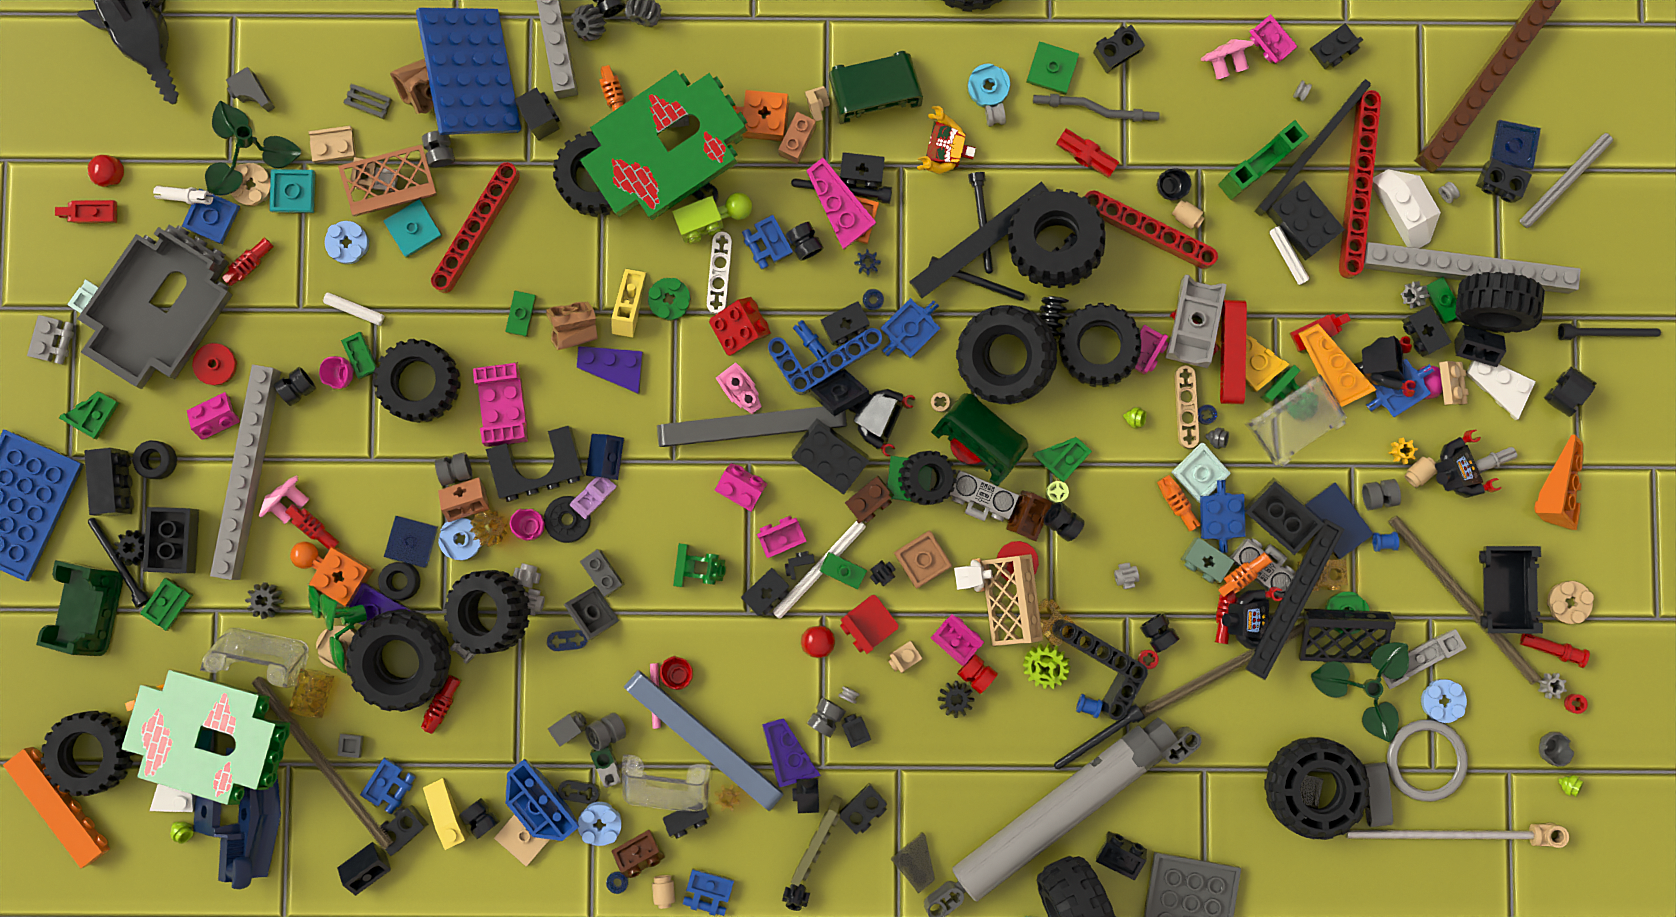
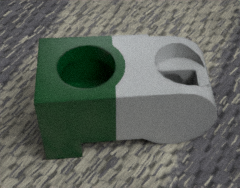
[590,743,622,788]

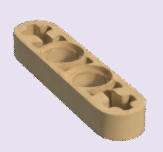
[1174,365,1199,449]

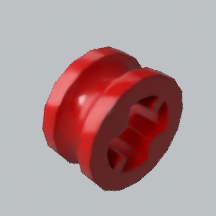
[1138,650,1159,669]
[1564,694,1588,714]

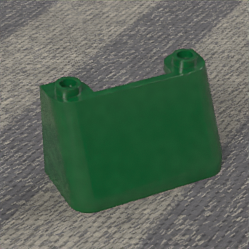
[829,51,923,124]
[931,393,1029,487]
[36,560,123,656]

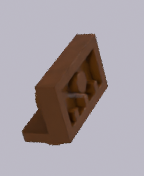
[845,476,894,524]
[1006,490,1053,541]
[611,830,665,878]

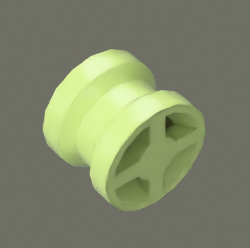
[1046,481,1069,503]

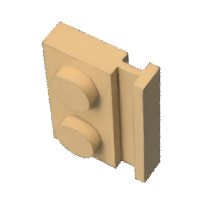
[308,126,356,163]

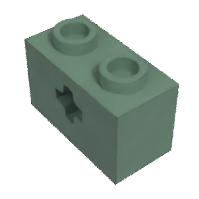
[1181,537,1235,584]

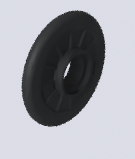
[544,496,591,543]

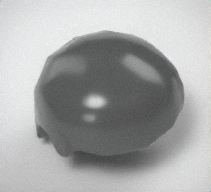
[1539,732,1574,767]

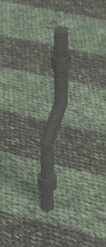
[1033,94,1159,122]

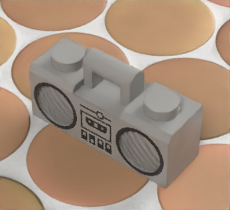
[949,470,1019,522]
[1229,538,1295,597]

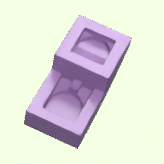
[570,477,617,519]

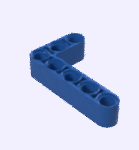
[768,328,882,394]

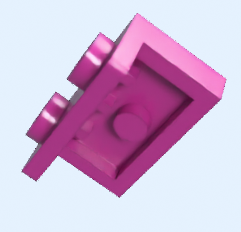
[1249,14,1298,64]
[1135,325,1168,374]
[186,392,240,440]
[714,463,767,511]
[757,516,807,558]
[931,614,984,667]

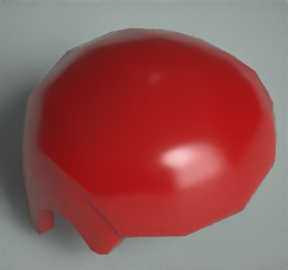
[88,155,124,187]
[801,626,835,658]
[660,656,693,690]

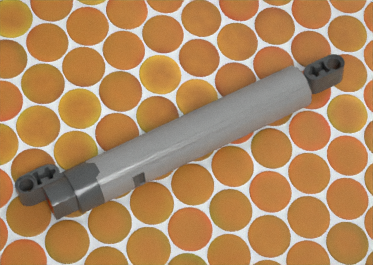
[924,717,1201,917]

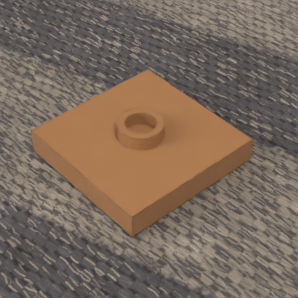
[894,530,952,589]

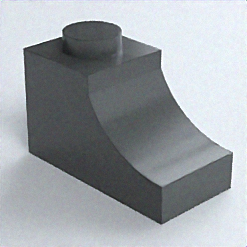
[226,67,275,112]

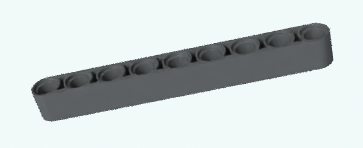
[657,406,847,447]

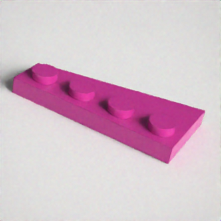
[806,158,876,250]

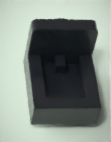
[785,551,815,580]
[841,713,871,748]

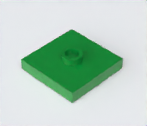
[1026,41,1079,95]
[887,456,932,501]

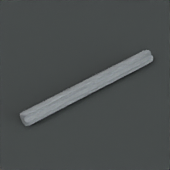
[1520,133,1613,228]

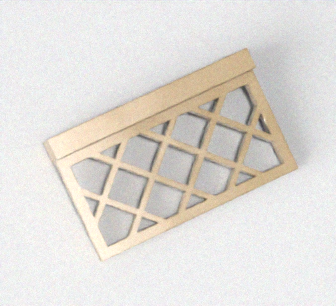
[981,554,1043,646]

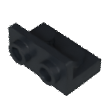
[1310,23,1363,69]
[1095,831,1147,880]

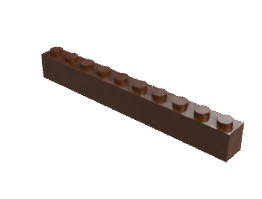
[1414,0,1562,173]

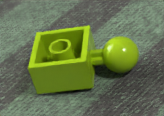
[672,192,752,244]

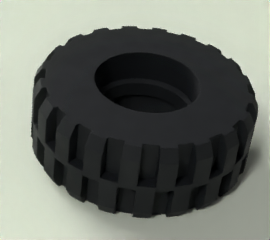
[1008,189,1106,288]

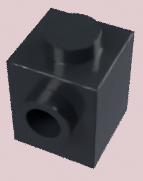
[792,778,819,813]

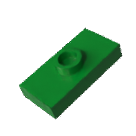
[1426,277,1457,324]
[505,291,536,337]
[341,332,378,379]
[819,552,867,590]

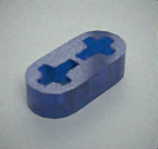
[547,629,588,651]

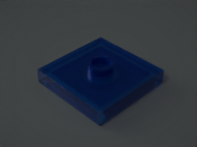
[1490,120,1541,171]
[384,516,438,568]

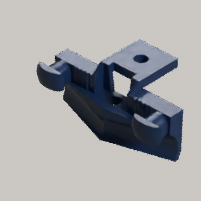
[193,747,281,890]

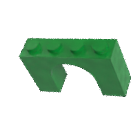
[1218,120,1309,200]

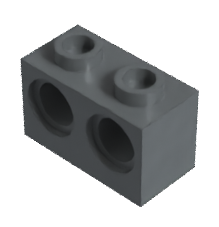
[580,549,625,597]
[548,711,587,747]

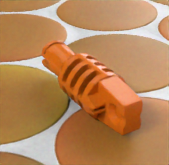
[599,65,625,111]
[1157,475,1201,532]
[1218,552,1273,597]

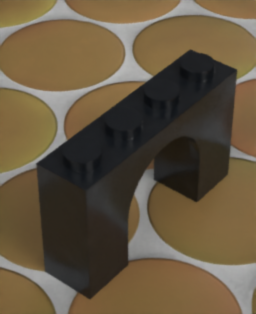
[486,426,585,502]

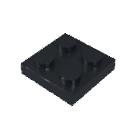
[810,369,870,417]

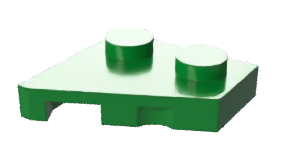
[59,391,119,439]
[1032,437,1092,482]

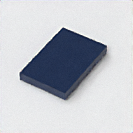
[1305,482,1374,559]

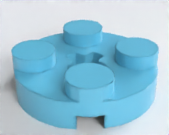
[968,64,1010,107]

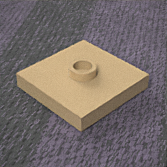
[494,814,550,867]

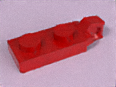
[55,200,117,223]
[1290,313,1351,352]

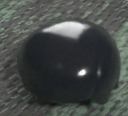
[1156,168,1192,201]

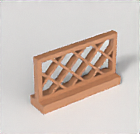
[338,144,437,217]

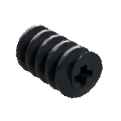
[1038,296,1069,342]

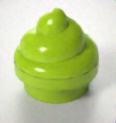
[1123,407,1147,429]
[1559,775,1584,797]
[170,822,193,844]

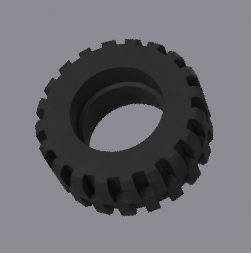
[553,131,612,217]
[1455,272,1545,333]
[1059,303,1141,387]
[373,339,461,423]
[444,570,531,654]
[41,711,134,796]

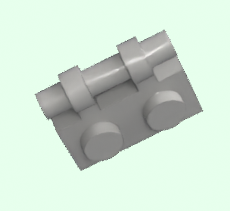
[27,315,74,365]

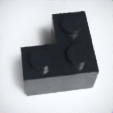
[514,87,560,141]

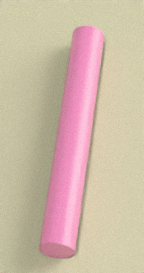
[650,663,661,729]

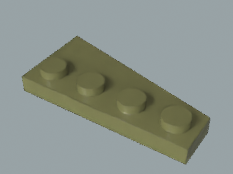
[791,795,842,887]

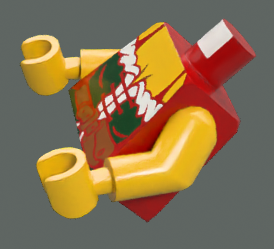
[917,106,976,174]

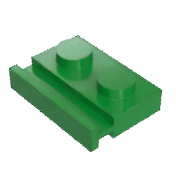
[140,578,193,631]

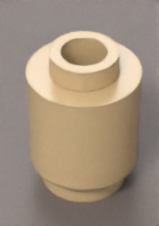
[1172,200,1205,230]
[1404,457,1437,488]
[652,875,675,909]

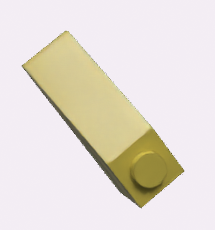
[611,269,646,337]
[423,778,470,850]

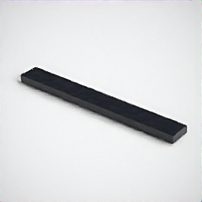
[1254,79,1371,216]
[909,181,1048,298]
[1244,519,1344,680]

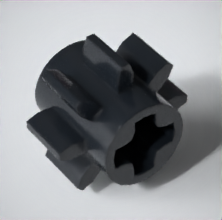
[870,560,896,586]
[782,884,810,911]

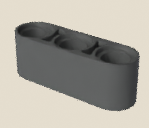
[1363,762,1393,827]

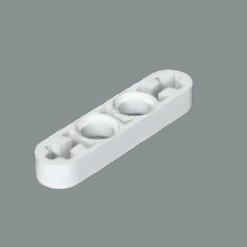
[707,232,732,315]

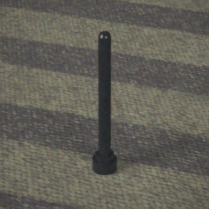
[968,172,993,274]
[791,179,892,204]
[928,256,1025,301]
[1558,323,1661,340]
[88,518,151,608]
[1054,704,1146,770]

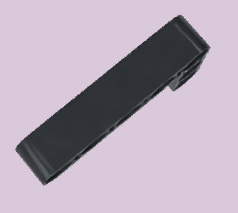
[1052,619,1148,721]

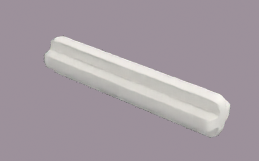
[1270,226,1309,285]
[323,293,385,326]

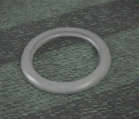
[1387,720,1468,801]

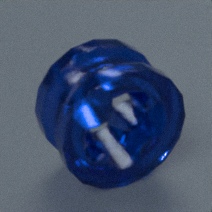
[1198,405,1217,425]

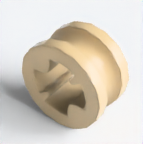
[931,392,950,412]

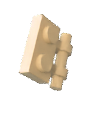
[1439,361,1469,405]

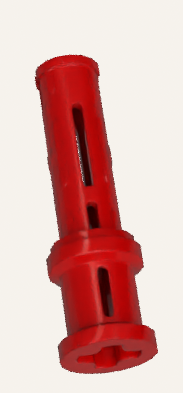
[1520,633,1590,668]

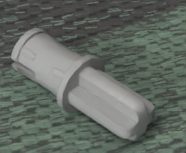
[1475,447,1517,473]

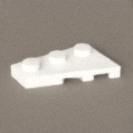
[1466,360,1536,420]
[150,784,195,812]

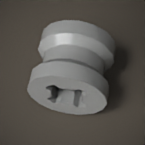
[985,103,1006,127]

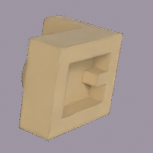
[805,86,830,121]
[888,641,922,674]

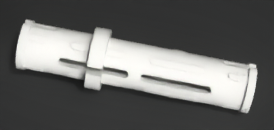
[153,186,213,205]

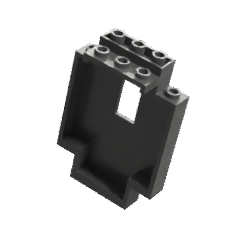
[77,224,233,389]

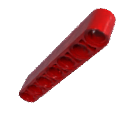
[431,162,520,293]
[1085,190,1218,269]

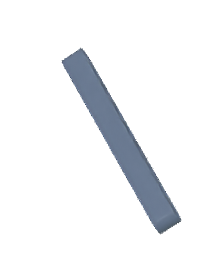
[624,670,784,811]

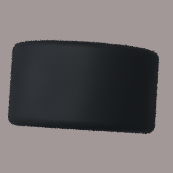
[132,440,177,479]
[378,562,421,601]

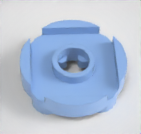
[325,221,369,264]
[438,518,483,560]
[1421,679,1467,723]
[578,802,622,846]

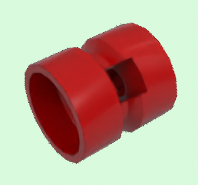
[957,654,998,694]

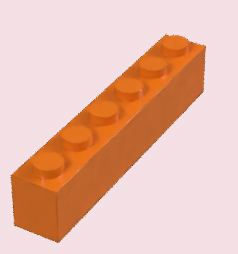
[3,747,110,868]

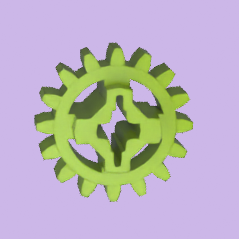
[1023,643,1071,689]

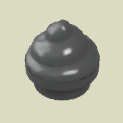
[1206,427,1229,449]

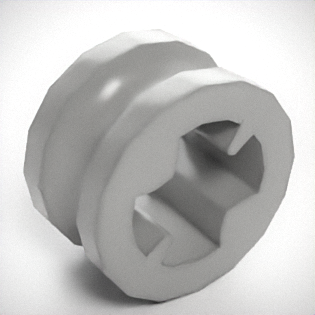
[1293,80,1312,102]
[1439,182,1460,203]
[838,686,860,704]

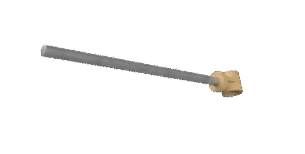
[1346,822,1569,848]

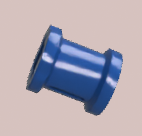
[1372,532,1399,552]
[1076,694,1103,718]

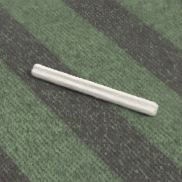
[772,521,866,619]

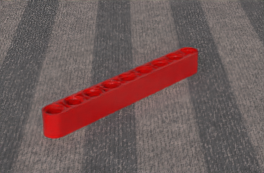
[1339,90,1381,279]

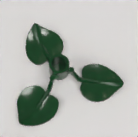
[205,101,301,195]
[1311,642,1409,742]

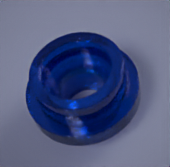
[863,289,884,310]
[606,871,628,894]

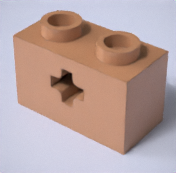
[778,112,816,164]
[438,478,489,522]

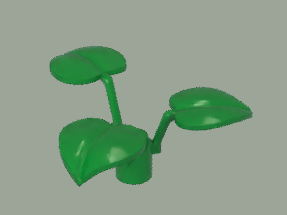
[308,583,367,674]

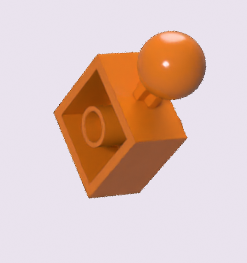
[733,90,790,141]
[290,541,374,607]

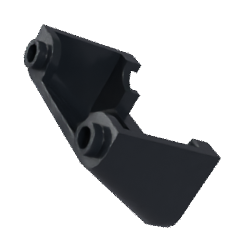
[1479,546,1543,634]

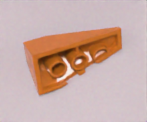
[1534,435,1583,530]

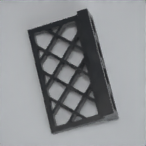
[1299,609,1396,663]

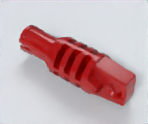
[222,237,274,286]
[285,504,339,550]
[1215,590,1239,644]
[421,675,461,734]

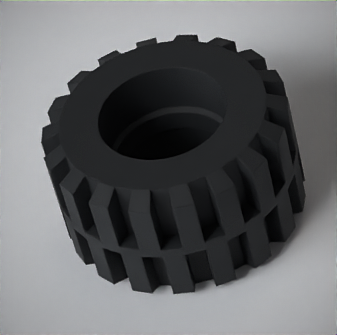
[898,451,957,505]

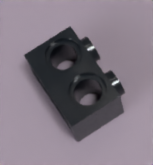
[1093,24,1145,73]
[1476,158,1532,203]
[838,783,887,834]
[377,805,429,856]

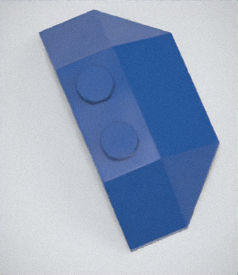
[505,759,580,841]

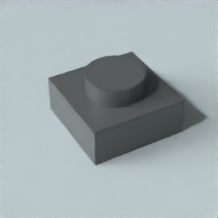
[337,733,364,758]

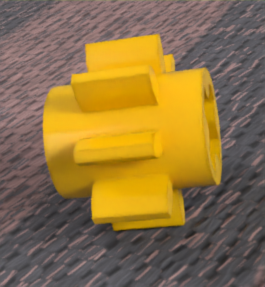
[1388,438,1418,465]

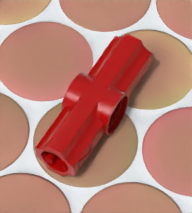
[1056,128,1119,178]

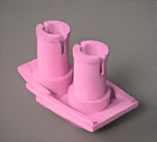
[1201,39,1254,79]
[716,363,762,414]
[259,475,309,524]

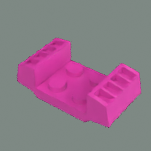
[473,362,528,447]

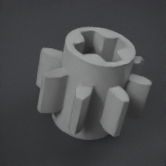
[1401,281,1430,308]
[1114,562,1139,589]
[513,563,541,588]
[524,589,545,615]
[1537,673,1567,699]

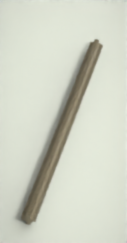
[1388,516,1541,685]
[1136,621,1315,723]
[252,676,393,849]

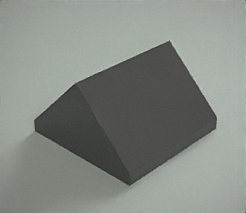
[564,586,619,640]

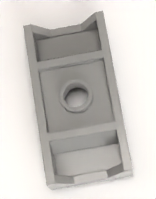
[1166,274,1227,368]

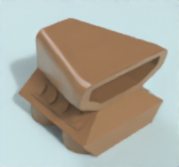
[390,58,434,114]
[546,301,598,350]

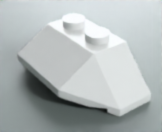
[1372,169,1441,248]

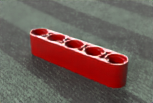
[1220,300,1247,405]

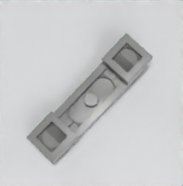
[1381,629,1467,689]

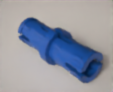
[793,320,829,360]

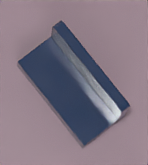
[586,434,624,480]

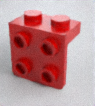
[709,297,771,355]
[840,595,899,654]

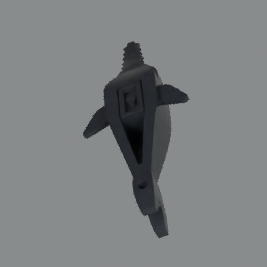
[77,0,179,105]

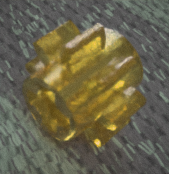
[715,785,740,811]

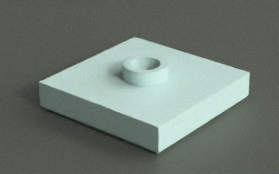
[1171,443,1231,503]

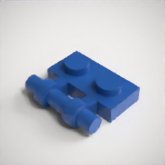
[742,215,793,270]
[360,757,416,814]
[682,868,734,916]

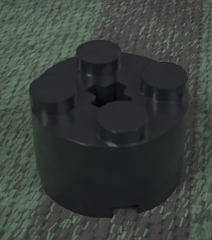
[1544,367,1597,417]

